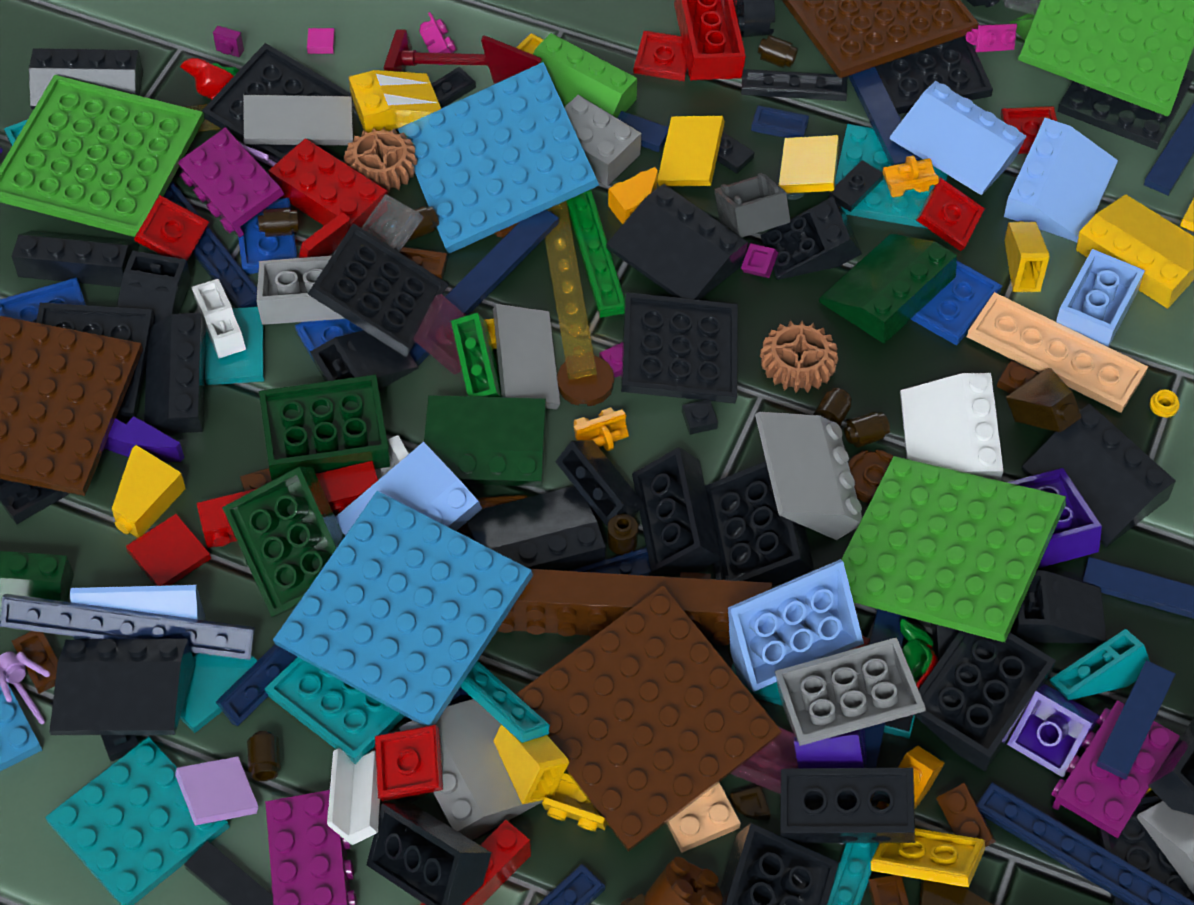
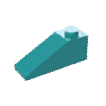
[1049,629,1150,700]

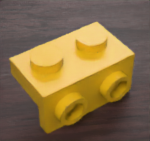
[542,773,607,832]

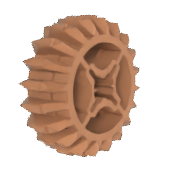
[344,127,417,193]
[760,320,838,393]

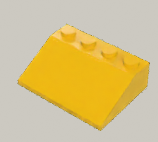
[1076,194,1194,309]

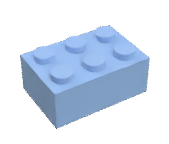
[1056,249,1145,347]

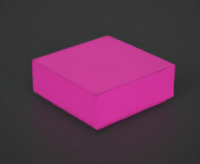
[307,28,335,54]

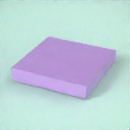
[175,757,259,826]

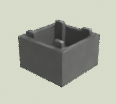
[714,173,790,238]

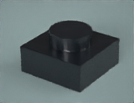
[682,399,718,435]

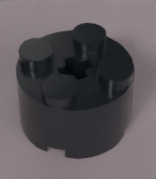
[733,0,775,37]

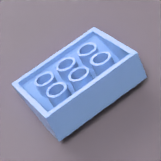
[889,81,1027,195]
[1004,118,1118,242]
[335,442,482,536]
[728,559,864,692]

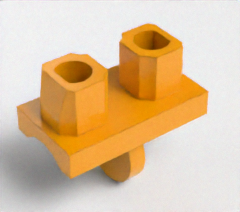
[882,155,939,198]
[574,407,629,451]

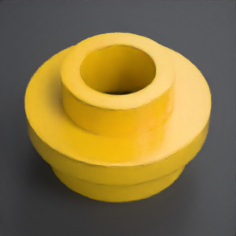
[1149,390,1180,418]

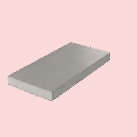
[244,95,353,145]
[493,304,560,410]

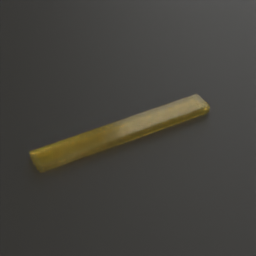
[545,201,597,379]

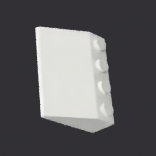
[900,373,1003,481]

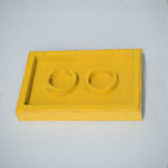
[657,116,725,186]
[779,135,839,193]
[871,828,985,888]

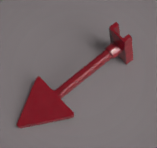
[383,29,542,84]

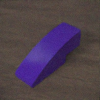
[104,416,185,462]

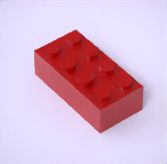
[674,0,746,80]
[268,138,389,232]

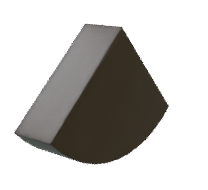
[729,786,771,820]

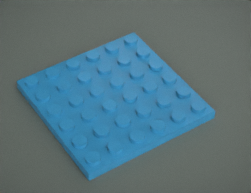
[398,62,599,254]
[273,491,533,727]

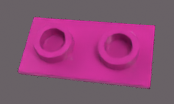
[419,12,457,65]
[966,24,1017,52]

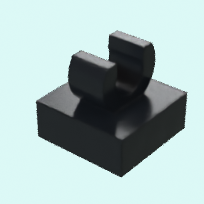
[101,735,139,762]

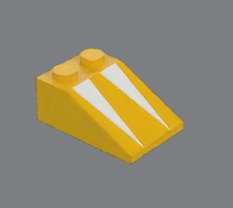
[349,70,441,133]

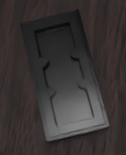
[717,132,755,174]
[828,160,884,212]

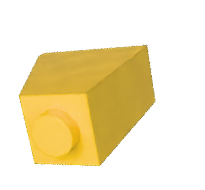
[1004,221,1050,292]
[112,445,186,538]
[493,724,569,805]

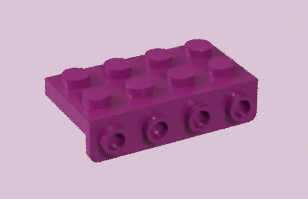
[178,127,284,238]
[1051,700,1180,838]
[265,790,357,905]

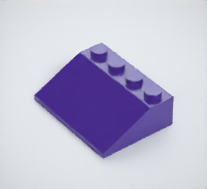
[1007,468,1102,568]

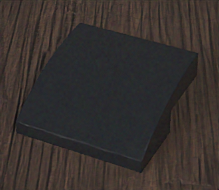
[0,479,69,525]

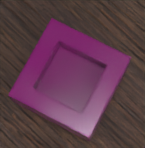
[213,25,244,58]
[741,243,778,278]
[599,342,623,378]

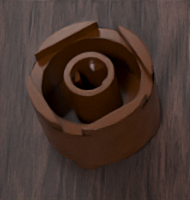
[645,856,723,905]

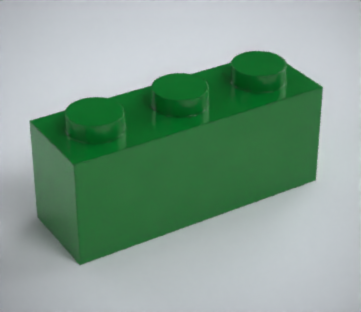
[451,313,502,397]

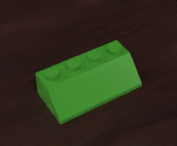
[533,33,637,118]

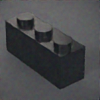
[555,440,644,526]

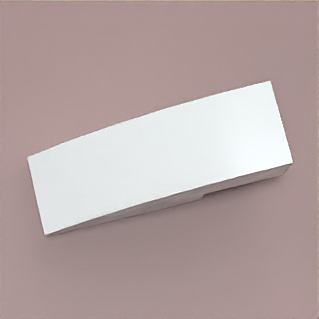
[191,279,246,358]

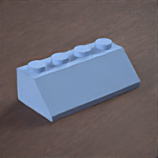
[70,585,205,639]

